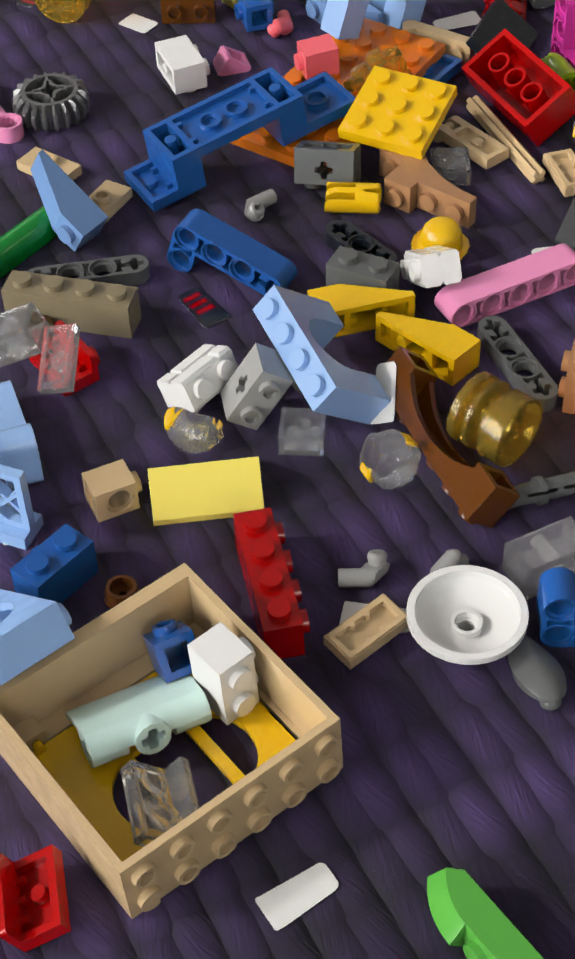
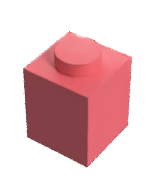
[294,33,339,80]

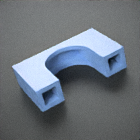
[320,0,426,40]
[253,285,391,425]
[0,589,75,686]

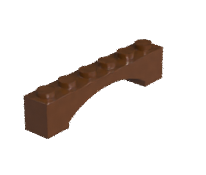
[387,346,520,528]

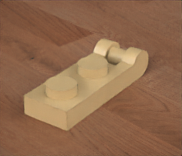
[402,20,475,66]
[433,115,509,170]

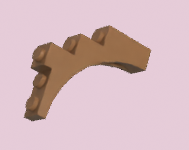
[377,148,477,229]

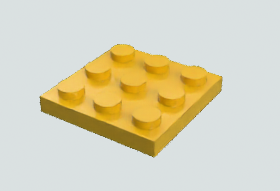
[338,65,457,160]

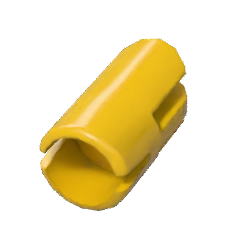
[324,182,382,214]

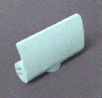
[65,674,212,768]

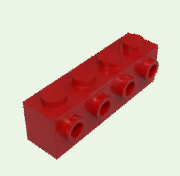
[233,507,310,659]

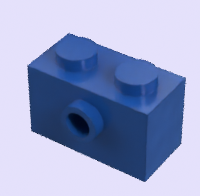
[10,524,99,603]

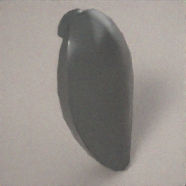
[508,634,567,711]

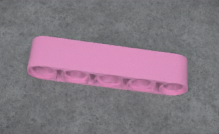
[434,243,575,328]

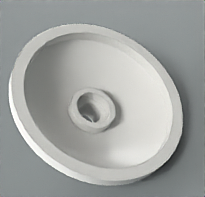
[406,565,529,665]

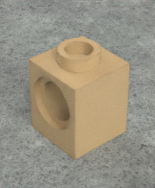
[81,459,143,523]

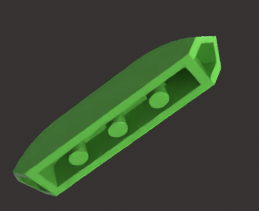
[427,867,544,959]

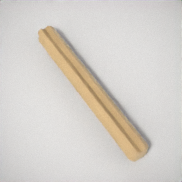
[466,95,546,184]

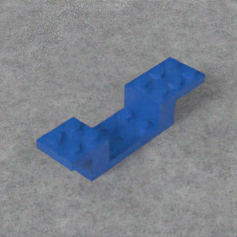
[123,67,355,212]

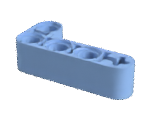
[0,380,44,489]

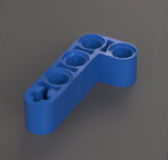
[167,209,297,296]
[536,567,575,648]

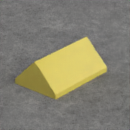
[147,456,264,526]

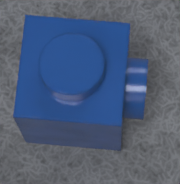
[142,619,195,683]

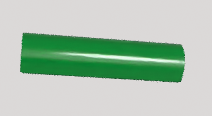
[0,205,58,278]

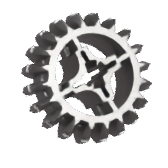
[12,71,90,133]

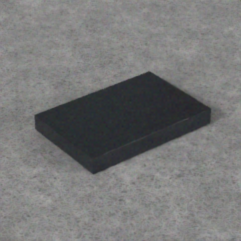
[466,0,538,54]

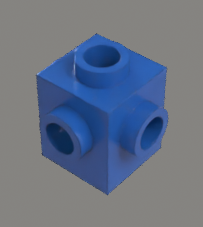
[234,0,275,32]

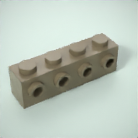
[1,270,142,339]

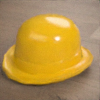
[411,216,470,260]

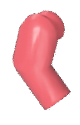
[267,10,294,38]

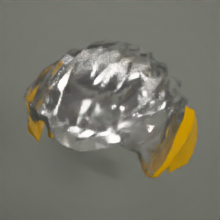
[163,406,224,454]
[360,429,421,490]

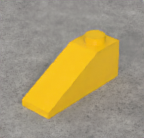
[307,284,415,337]
[375,311,481,386]

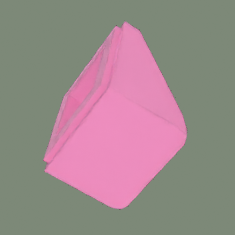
[213,45,251,76]

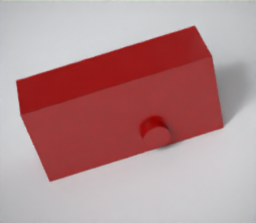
[461,29,575,147]

